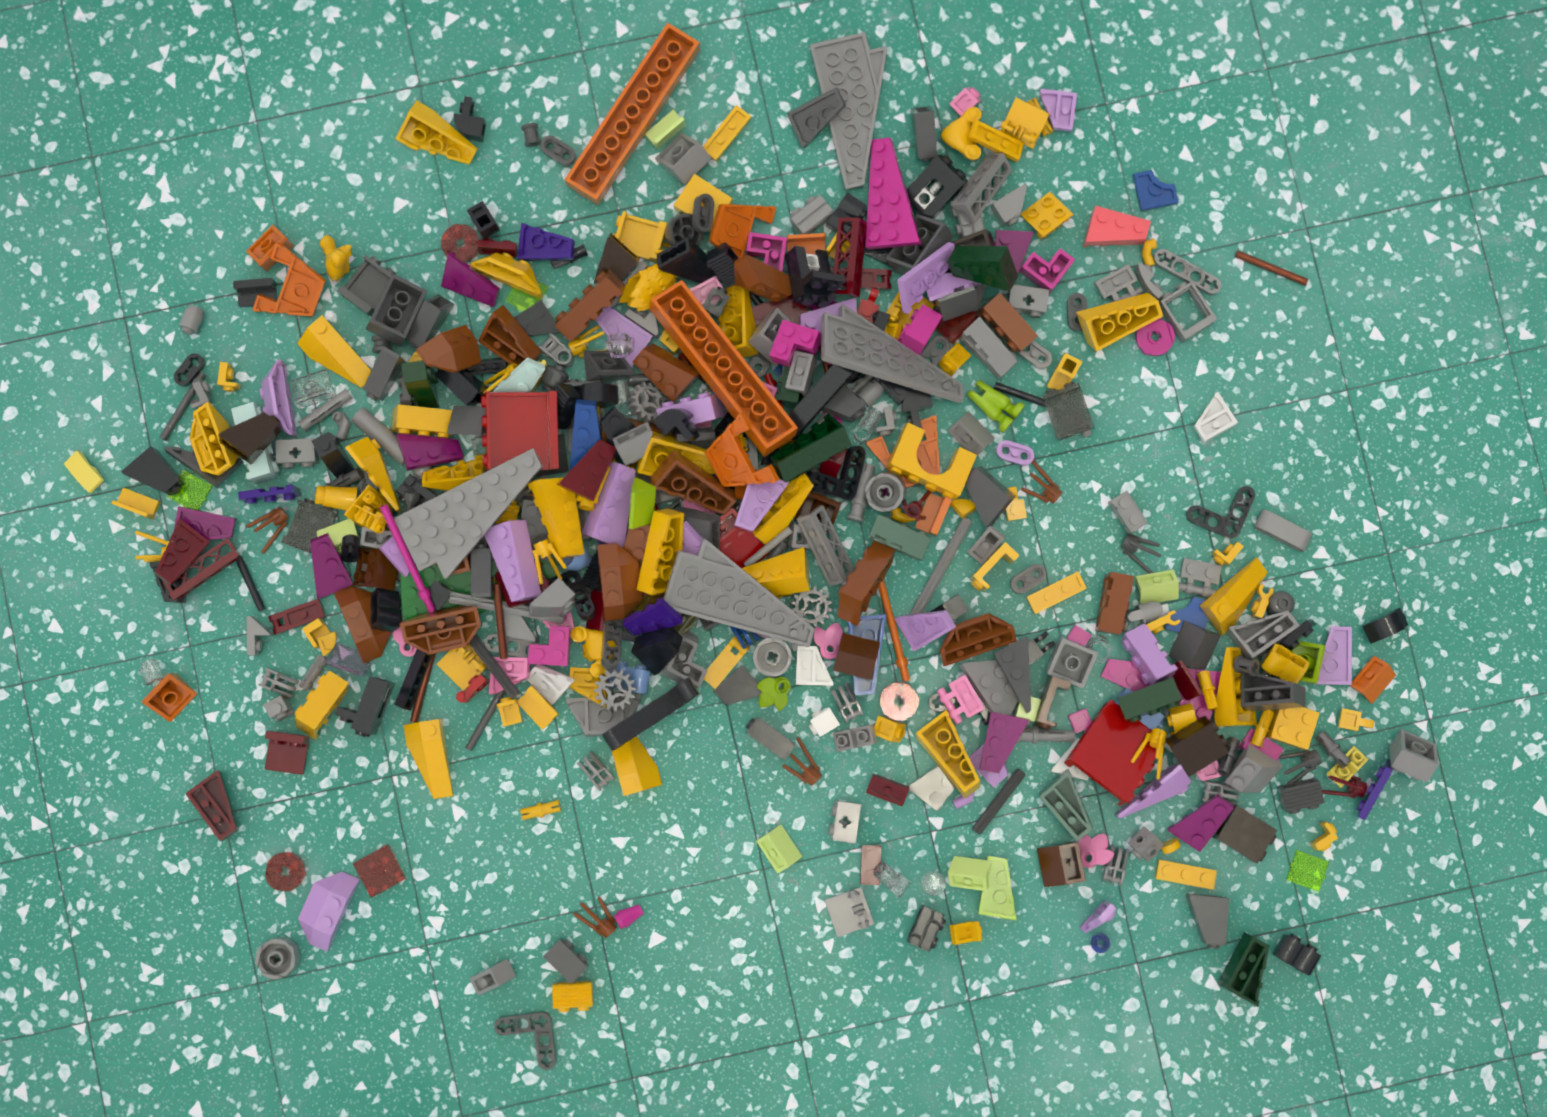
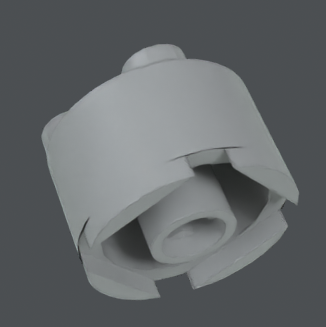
[865,472,907,512]
[753,637,792,677]
[255,937,300,979]

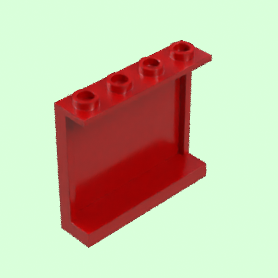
[481,391,559,471]
[1064,699,1166,806]

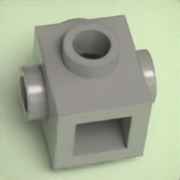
[1128,826,1164,862]

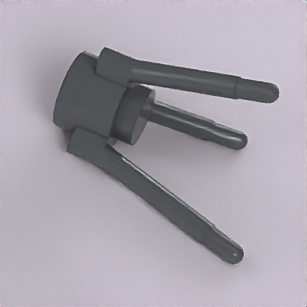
[1121,534,1161,574]
[1279,750,1322,784]

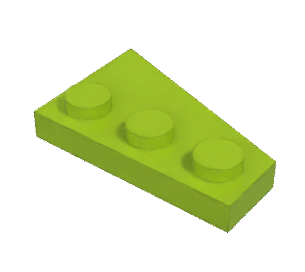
[978,855,1017,921]

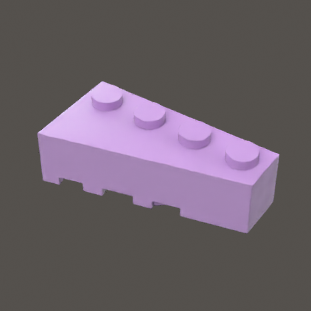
[582,461,635,548]
[485,520,541,602]

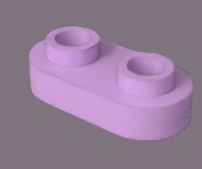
[996,440,1034,466]

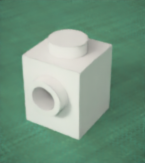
[809,708,840,737]

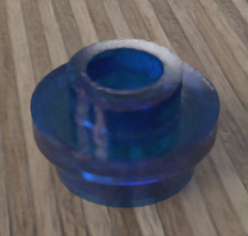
[1090,933,1110,953]

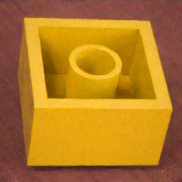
[1266,707,1320,750]

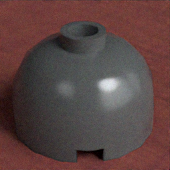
[665,213,704,246]

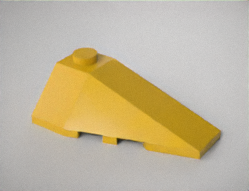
[718,285,758,358]
[297,315,371,388]
[345,437,402,513]
[753,473,814,545]
[1200,557,1268,636]
[403,719,453,799]
[612,736,663,796]

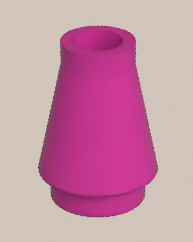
[613,904,644,929]

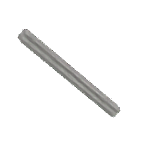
[909,517,972,615]
[449,591,565,623]

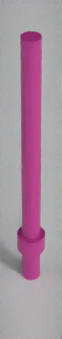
[380,504,436,613]

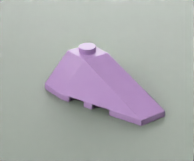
[926,273,981,302]
[1114,764,1191,818]

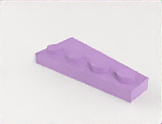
[897,242,955,314]

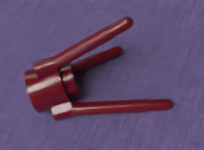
[902,490,932,521]
[1322,765,1367,799]

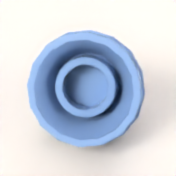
[562,545,592,571]

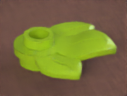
[757,676,791,711]

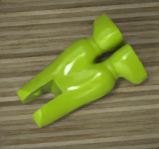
[967,380,1025,433]

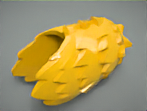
[619,264,678,311]

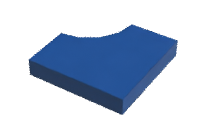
[1132,170,1179,212]
[1164,597,1208,633]

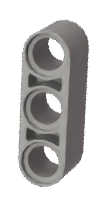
[1254,510,1313,552]

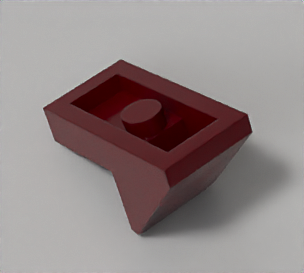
[819,448,848,485]

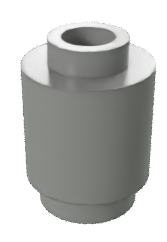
[179,305,204,335]
[856,379,884,407]

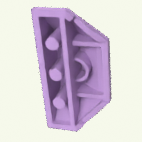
[260,359,298,438]
[298,871,360,952]

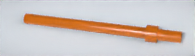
[878,579,910,682]

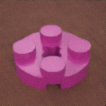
[1135,318,1175,356]

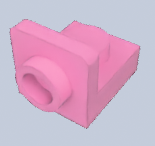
[950,87,982,116]

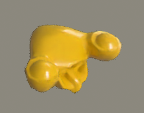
[940,107,982,161]
[320,235,352,282]
[570,626,617,678]

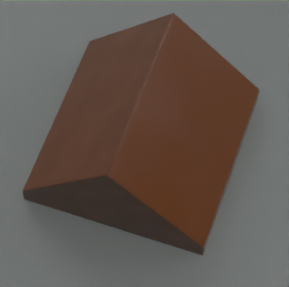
[794,491,841,533]
[833,633,880,680]

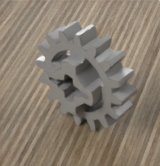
[627,382,668,424]
[791,586,832,628]
[594,669,637,711]

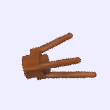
[1021,460,1062,504]
[246,506,289,554]
[782,737,822,786]
[573,897,617,938]

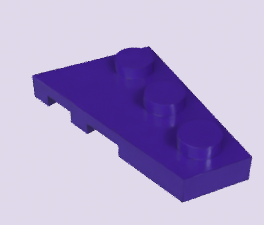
[518,222,575,261]
[238,484,301,504]
[623,597,683,635]
[1356,759,1394,820]

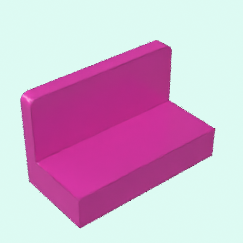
[1239,728,1283,763]

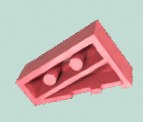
[1082,206,1151,247]

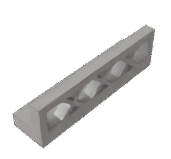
[951,153,1012,222]
[797,505,855,586]

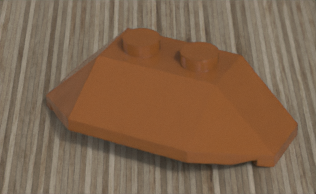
[734,254,792,302]
[416,325,481,373]
[597,543,642,621]
[334,586,391,664]
[400,606,481,655]
[939,613,1017,667]

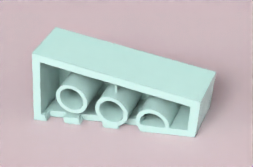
[231,402,280,484]

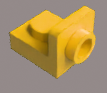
[938,343,972,377]
[217,362,241,392]
[1211,542,1244,566]
[874,716,906,742]

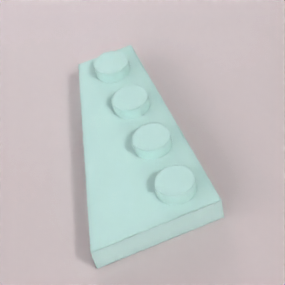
[475,357,545,406]

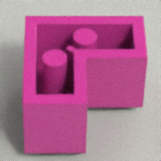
[746,232,787,272]
[1019,248,1075,294]
[898,304,943,355]
[769,320,821,367]
[528,625,571,666]

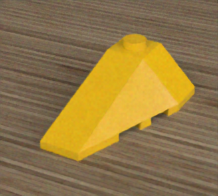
[395,100,478,164]
[637,431,716,476]
[422,454,487,491]
[1214,647,1257,727]

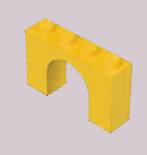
[886,422,977,500]

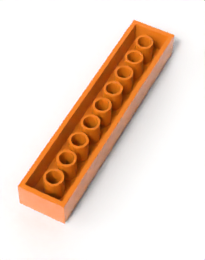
[564,22,700,206]
[649,280,798,457]

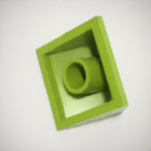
[629,478,656,529]
[1288,641,1326,684]

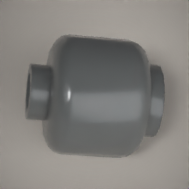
[540,364,569,391]
[1267,591,1295,615]

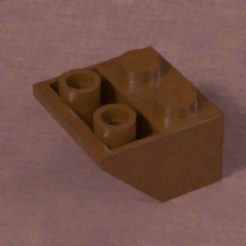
[353,547,398,591]
[1036,841,1086,887]

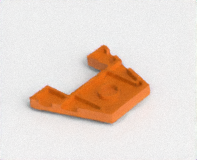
[709,204,777,258]
[252,241,326,316]
[705,412,780,487]
[866,415,940,488]

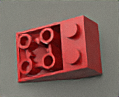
[720,507,770,568]

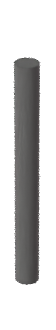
[159,372,206,441]
[465,690,506,751]

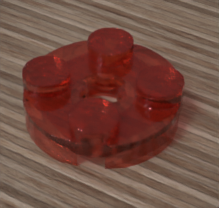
[441,224,479,262]
[879,682,919,721]
[265,852,306,891]

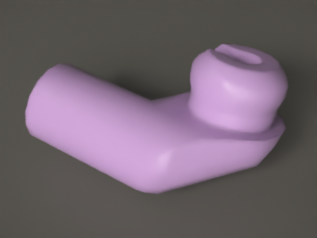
[953,791,975,809]

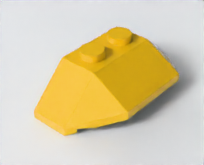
[470,253,543,300]
[190,402,239,476]

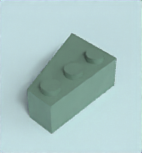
[868,514,931,561]
[1039,768,1092,842]

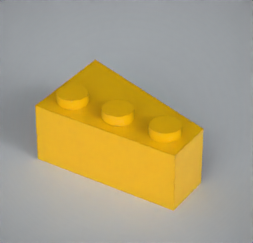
[294,670,349,740]

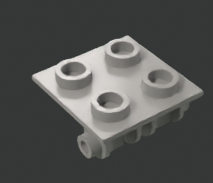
[825,887,874,937]

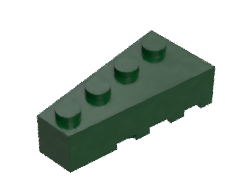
[770,413,851,482]

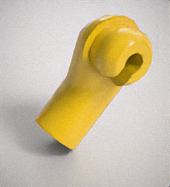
[1142,239,1157,267]
[891,507,916,523]

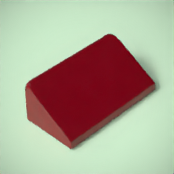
[586,591,605,631]
[1171,660,1202,701]

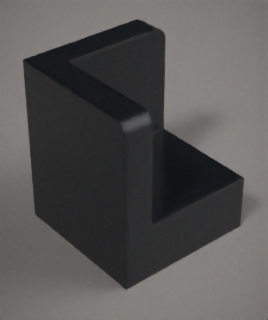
[429,580,453,611]

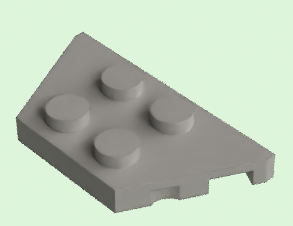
[959,660,1018,715]
[566,694,641,737]

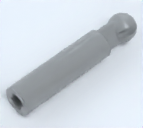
[351,407,431,480]

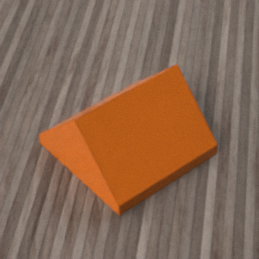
[246,225,294,272]
[141,673,197,722]

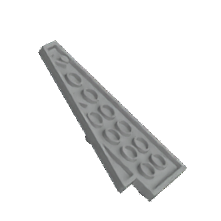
[810,32,887,191]
[821,304,964,403]
[394,448,543,579]
[663,538,815,647]

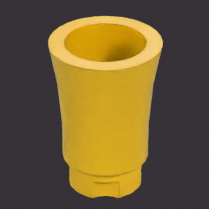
[314,485,357,511]

